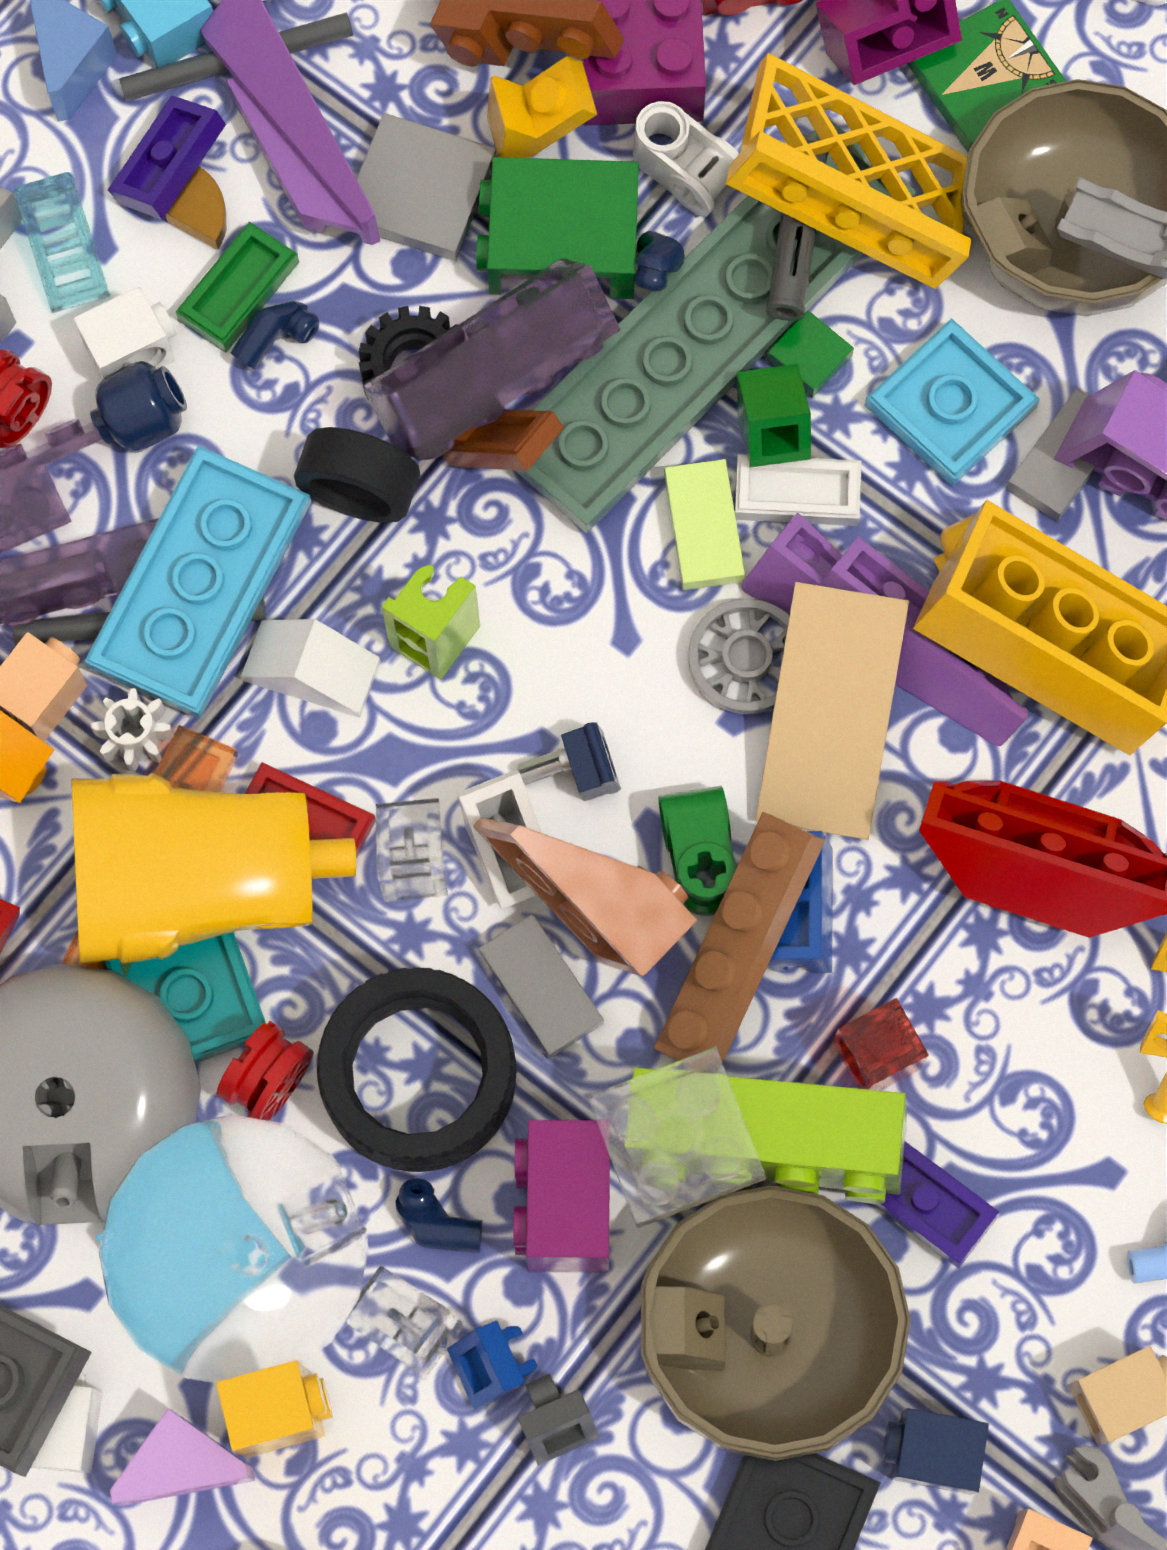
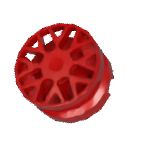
[0,349,52,449]
[216,1021,314,1126]

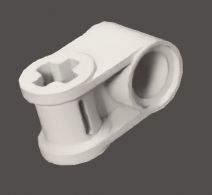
[633,101,739,217]

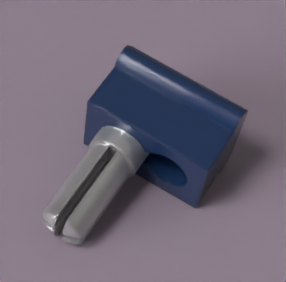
[517,722,621,801]

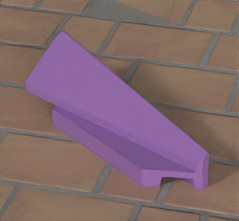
[200,0,380,245]
[741,513,1029,746]

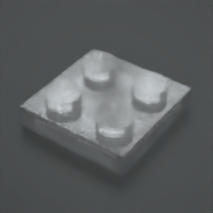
[588,1047,767,1228]

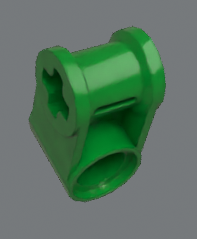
[658,785,736,916]

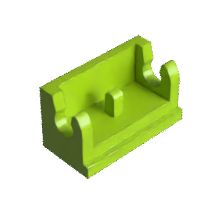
[382,565,480,680]

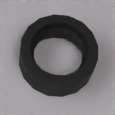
[294,427,420,523]

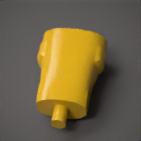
[71,773,356,964]

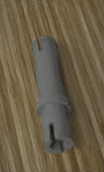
[766,135,828,321]

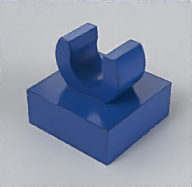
[447,1320,538,1410]

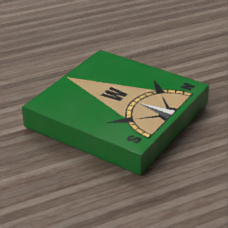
[907,0,1066,153]

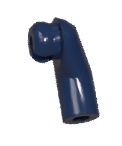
[230,300,319,370]
[395,1178,483,1253]

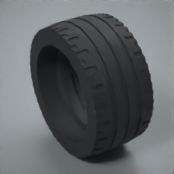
[317,967,517,1172]

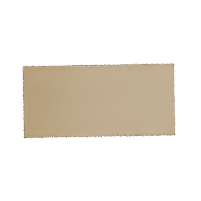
[755,582,909,840]

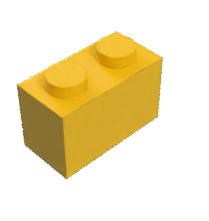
[216,1360,333,1458]

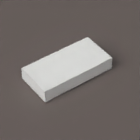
[735,454,861,526]

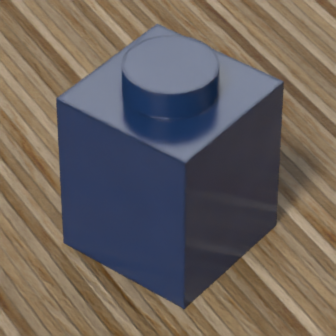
[882,1408,989,1495]

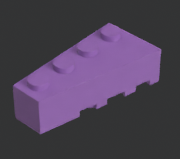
[1054,370,1167,520]

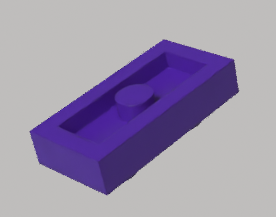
[108,95,226,220]
[874,1141,999,1269]

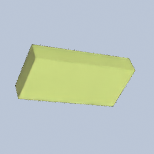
[664,459,745,590]

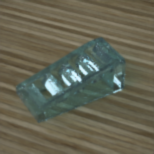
[14,172,110,313]

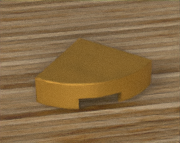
[166,166,227,250]

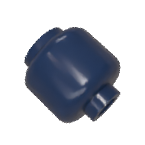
[90,361,187,453]

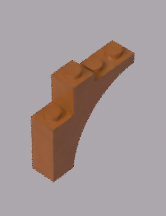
[430,0,624,66]

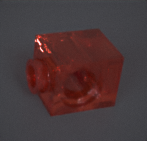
[833,997,929,1091]

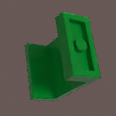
[476,157,639,299]

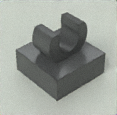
[517,1374,599,1466]

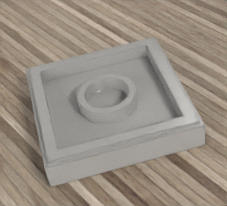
[357,113,497,261]

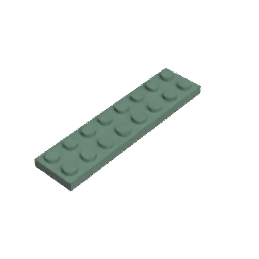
[515,120,917,534]

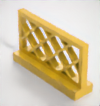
[725,53,971,289]

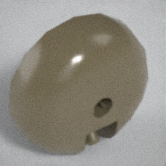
[960,79,1167,316]
[641,1185,911,1461]

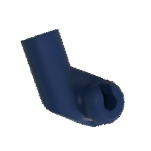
[634,231,685,291]

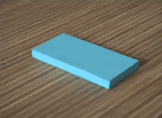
[84,445,311,719]

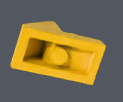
[487,56,598,158]

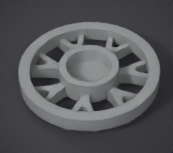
[688,598,789,714]

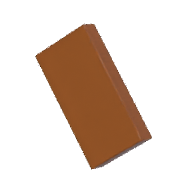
[439,408,564,471]

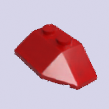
[919,780,1167,938]

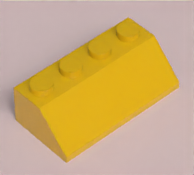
[913,500,1167,756]

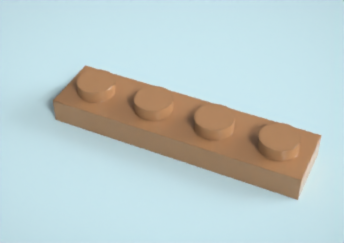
[654,812,825,1075]

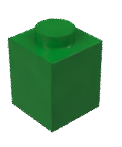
[737,364,811,467]

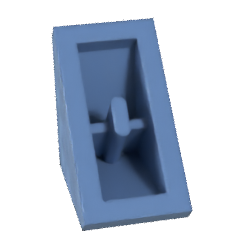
[30,0,118,122]

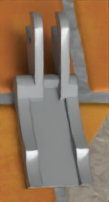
[1057,177,1167,279]
[1053,1445,1167,1550]

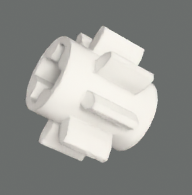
[91,688,175,773]

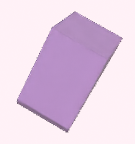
[110,1408,255,1506]

